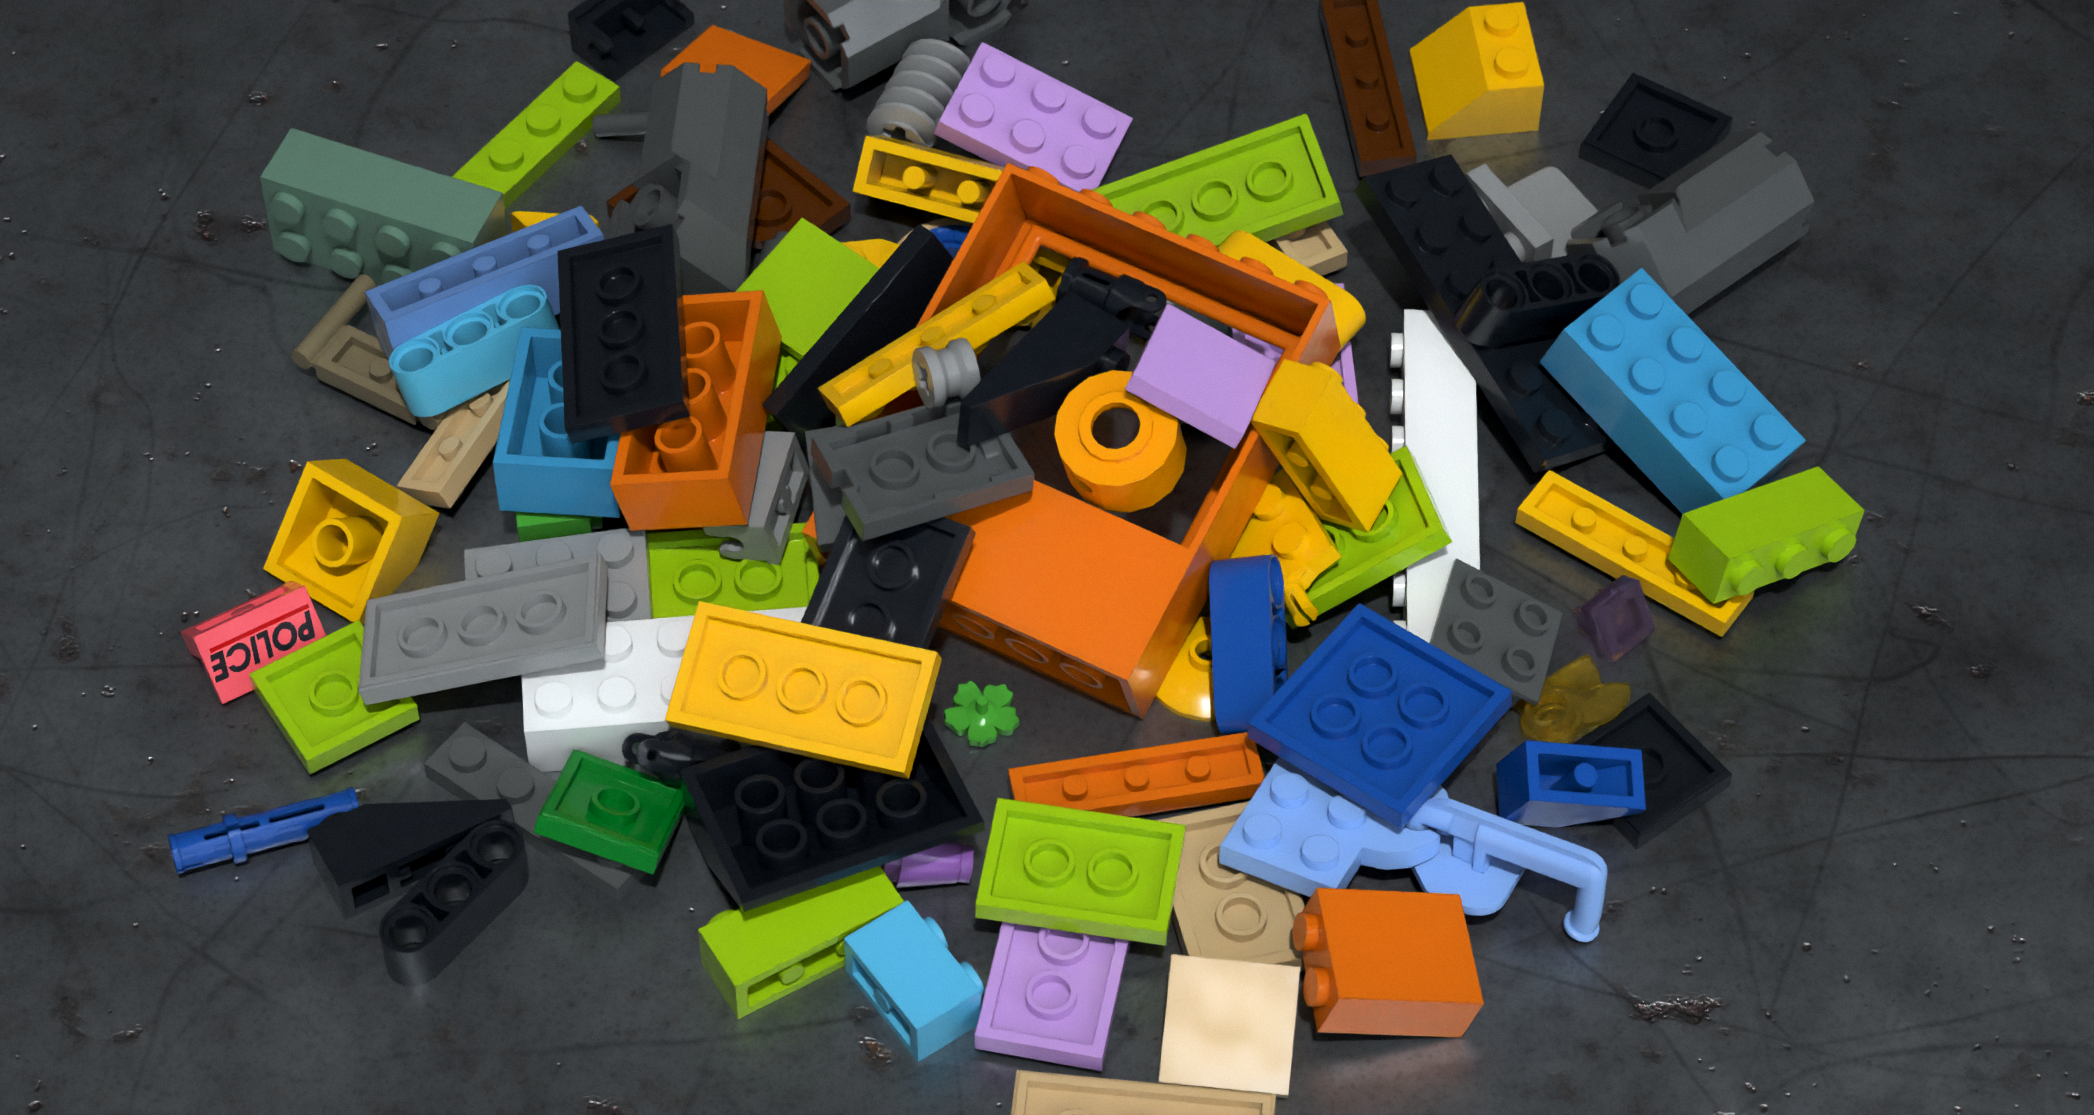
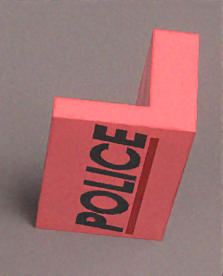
[181,581,326,704]

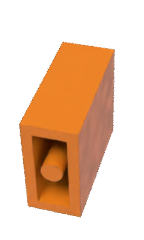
[1292,888,1484,1038]

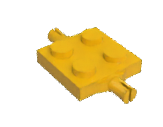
[1229,468,1342,627]

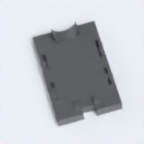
[811,396,1035,541]

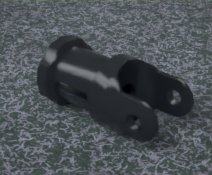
[1056,257,1167,340]
[622,729,741,786]

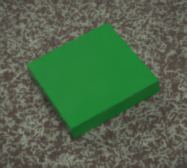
[533,749,685,875]

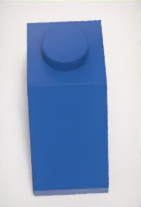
[1496,740,1646,828]

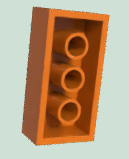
[610,290,782,531]

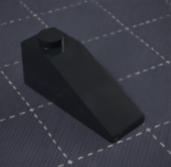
[957,291,1131,447]
[307,799,515,920]

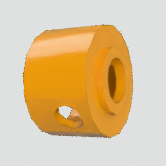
[1054,370,1187,513]

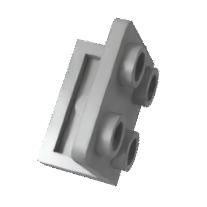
[1466,164,1599,263]

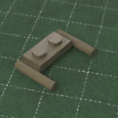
[291,274,450,430]

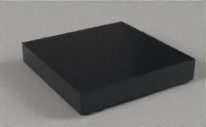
[1579,73,1733,189]
[1573,692,1732,849]

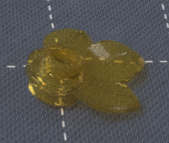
[1513,654,1631,743]

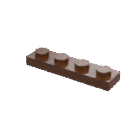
[1319,0,1417,177]

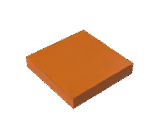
[660,25,812,115]

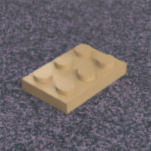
[1155,801,1305,971]

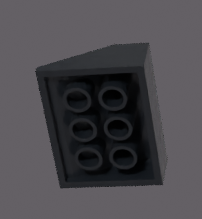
[679,715,985,912]

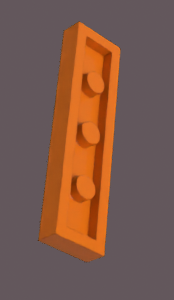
[1008,732,1265,817]

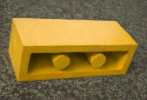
[852,135,1005,223]
[1250,359,1403,533]

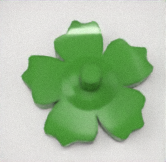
[944,681,1020,747]

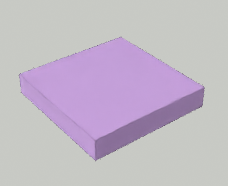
[1125,303,1276,449]

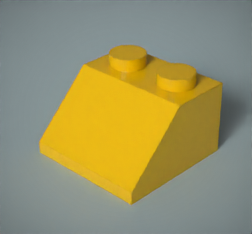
[1409,2,1544,141]
[263,458,440,624]

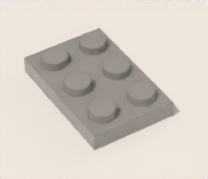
[464,528,654,622]

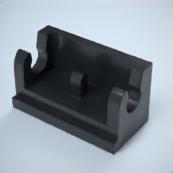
[568,0,695,83]

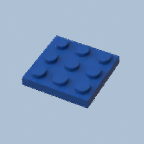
[1248,603,1512,829]

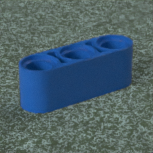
[1209,554,1288,736]

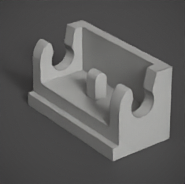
[702,431,810,565]

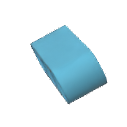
[388,284,560,417]

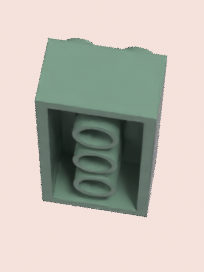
[260,128,508,285]

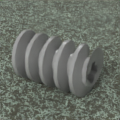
[866,39,971,148]

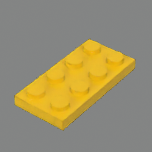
[665,601,942,779]

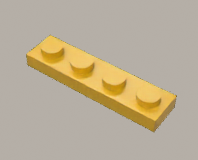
[818,261,1056,427]
[1515,470,1754,637]

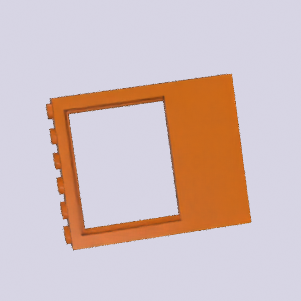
[802,163,1341,720]

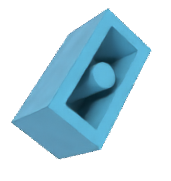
[844,900,985,1062]

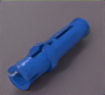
[167,786,359,874]

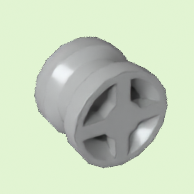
[912,337,981,409]

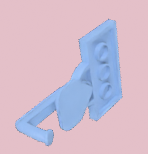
[1219,757,1608,942]

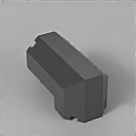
[783,0,1023,90]
[608,63,769,295]
[1566,131,1815,315]

